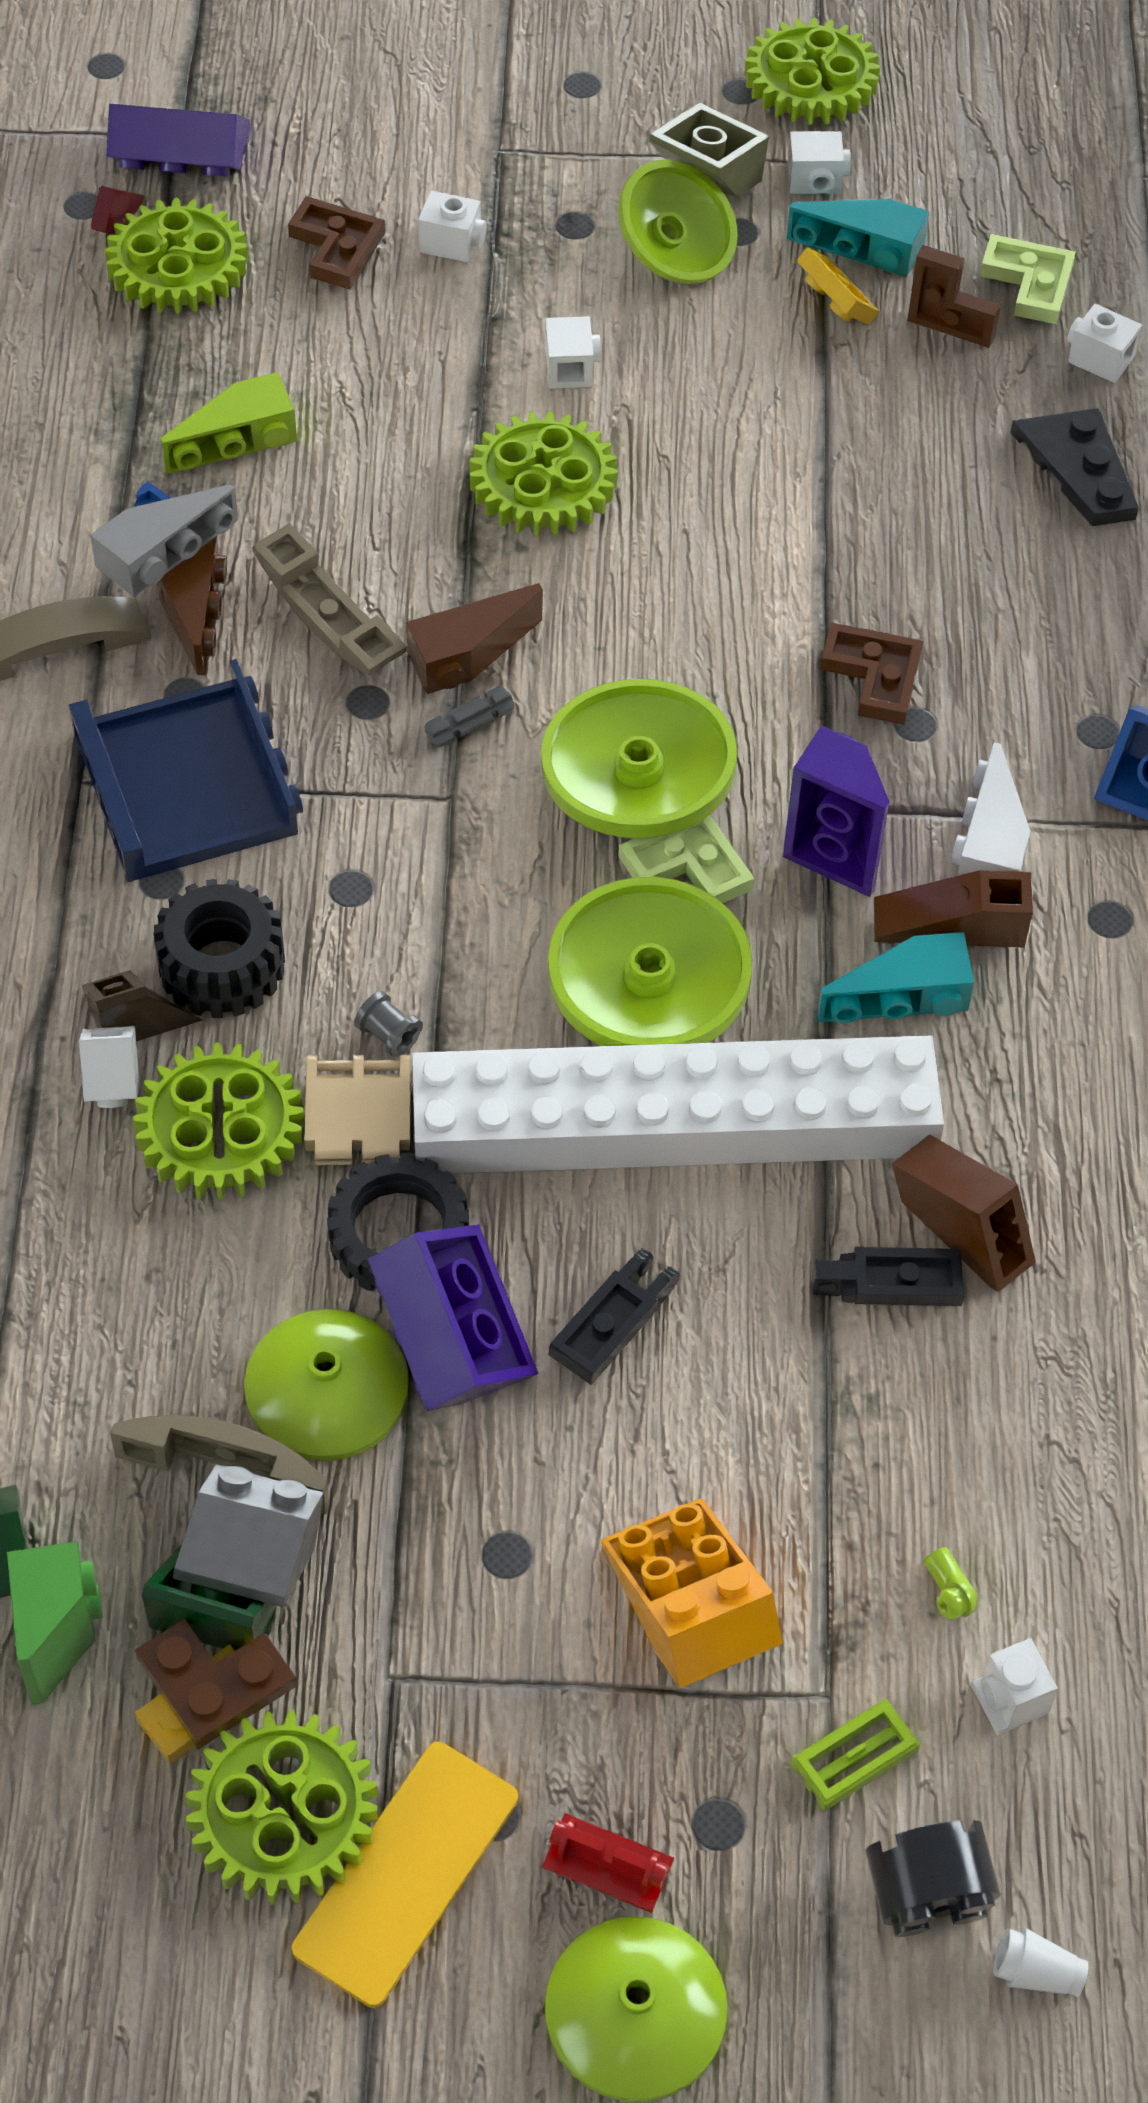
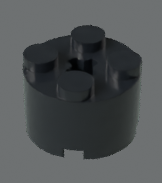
[865,1820,1001,1937]

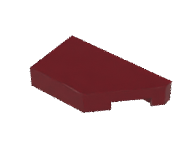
[91,186,144,235]

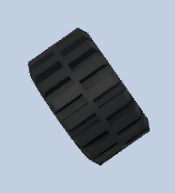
[153,879,285,1018]

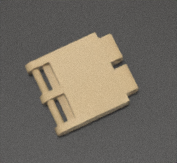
[304,1055,411,1165]

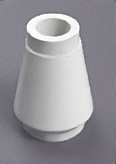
[993,1927,1088,1997]

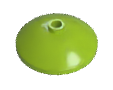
[618,159,738,284]
[244,1309,409,1461]
[545,1916,727,2102]

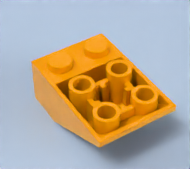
[601,1497,783,1688]

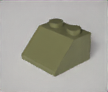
[649,103,769,198]

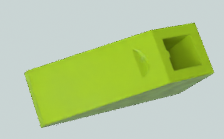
[161,372,297,475]

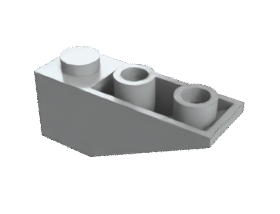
[90,484,238,597]

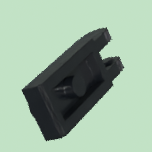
[548,1248,680,1385]

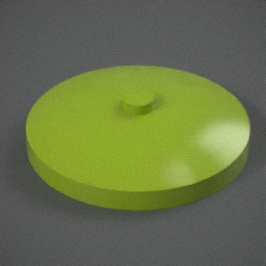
[541,679,737,838]
[548,877,752,1046]

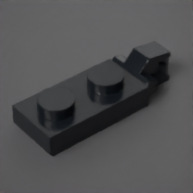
[812,1247,964,1306]

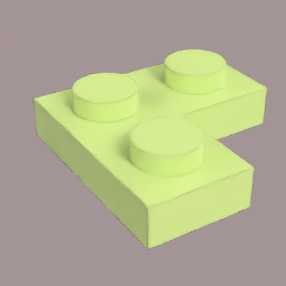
[980,234,1076,325]
[618,815,754,903]

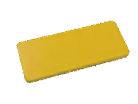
[292,1741,518,2008]

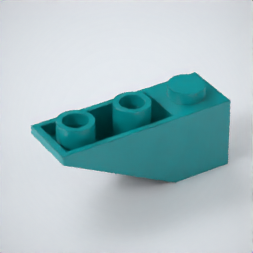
[786,199,930,277]
[817,932,974,1023]

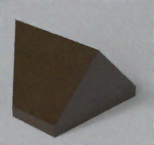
[82,970,203,1042]

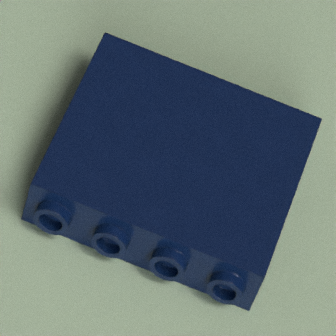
[68,659,303,882]

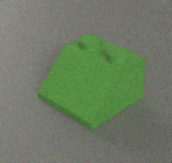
[7,1541,103,1705]

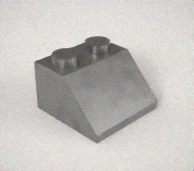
[173,1465,324,1607]

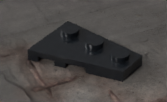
[1010,408,1139,526]

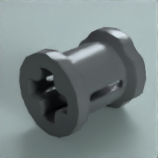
[354,991,423,1058]

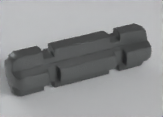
[424,686,515,747]

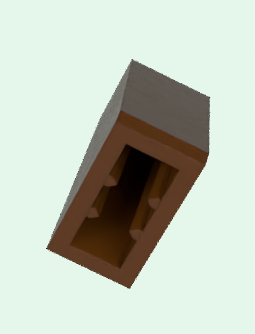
[892,1134,1036,1292]

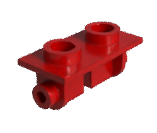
[542,1813,674,1913]

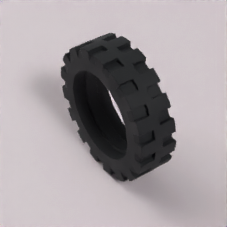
[327,1153,469,1291]

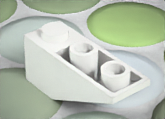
[951,743,1030,876]

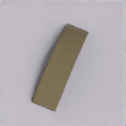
[253,523,407,675]
[0,596,151,681]
[110,1415,330,1514]

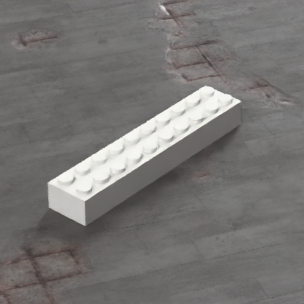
[412,1035,944,1174]

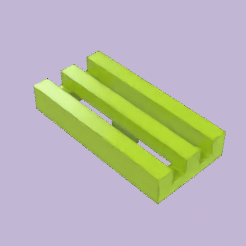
[790,1698,920,1812]

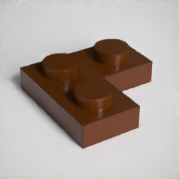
[288,196,386,290]
[907,245,1001,348]
[820,622,924,725]
[135,1619,297,1749]

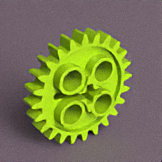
[744,17,881,125]
[105,198,249,314]
[469,411,618,536]
[133,1042,305,1200]
[185,1710,378,1905]

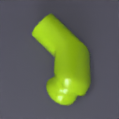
[923,1547,978,1620]

